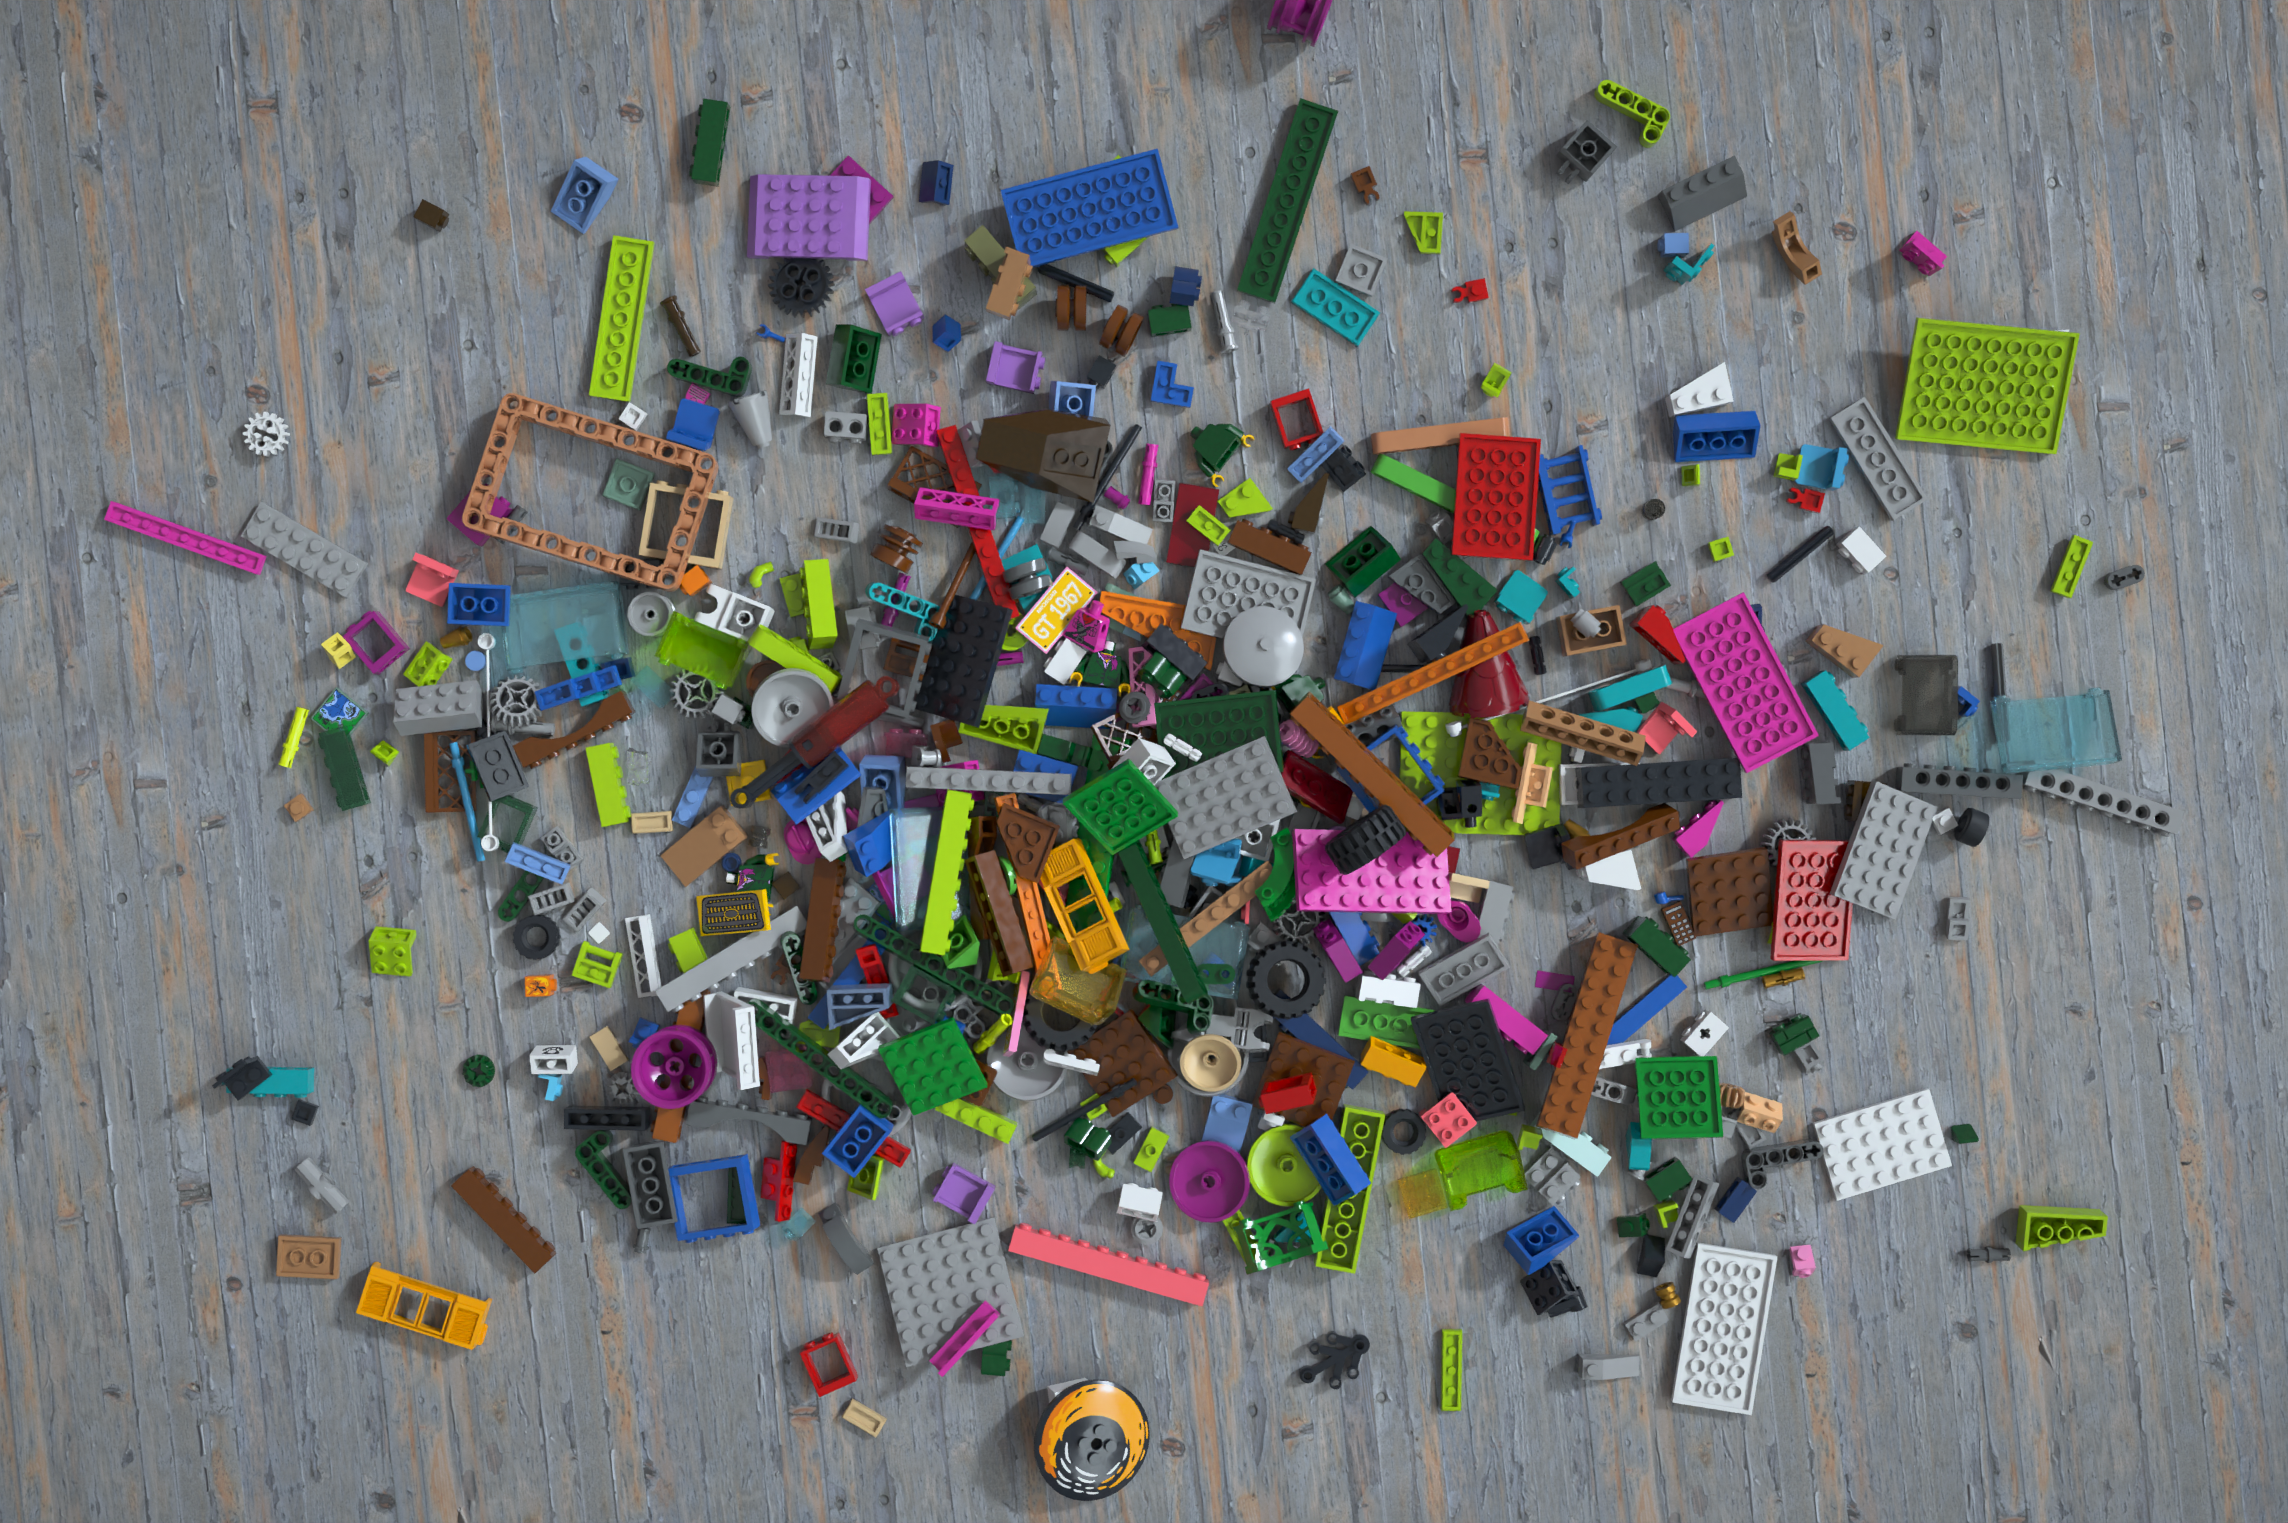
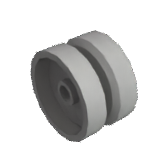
[627,592,677,637]

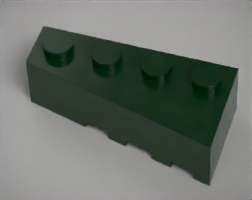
[1421,538,1497,619]

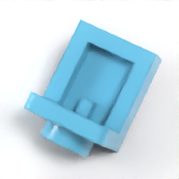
[1123,562,1159,589]
[538,1074,563,1101]

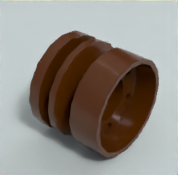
[870,524,923,574]

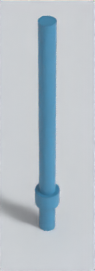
[969,516,1024,600]
[449,742,485,862]

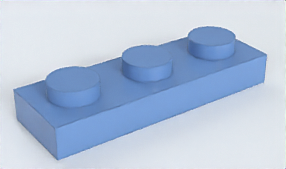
[1287,426,1345,483]
[672,766,714,828]
[505,842,570,884]

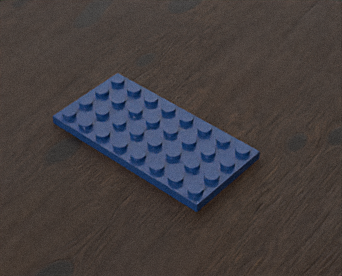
[1000,148,1179,267]

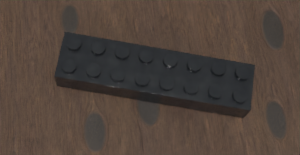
[1575,758,1742,808]

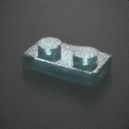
[1025,485,1045,524]

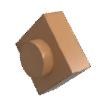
[284,794,314,822]

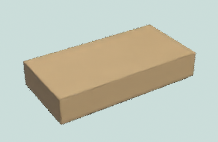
[631,811,673,834]
[590,1026,629,1071]
[842,1398,887,1438]

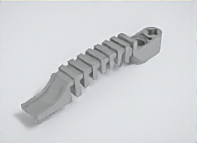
[1591,1076,1737,1138]

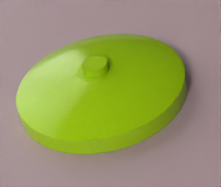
[1247,1124,1322,1206]

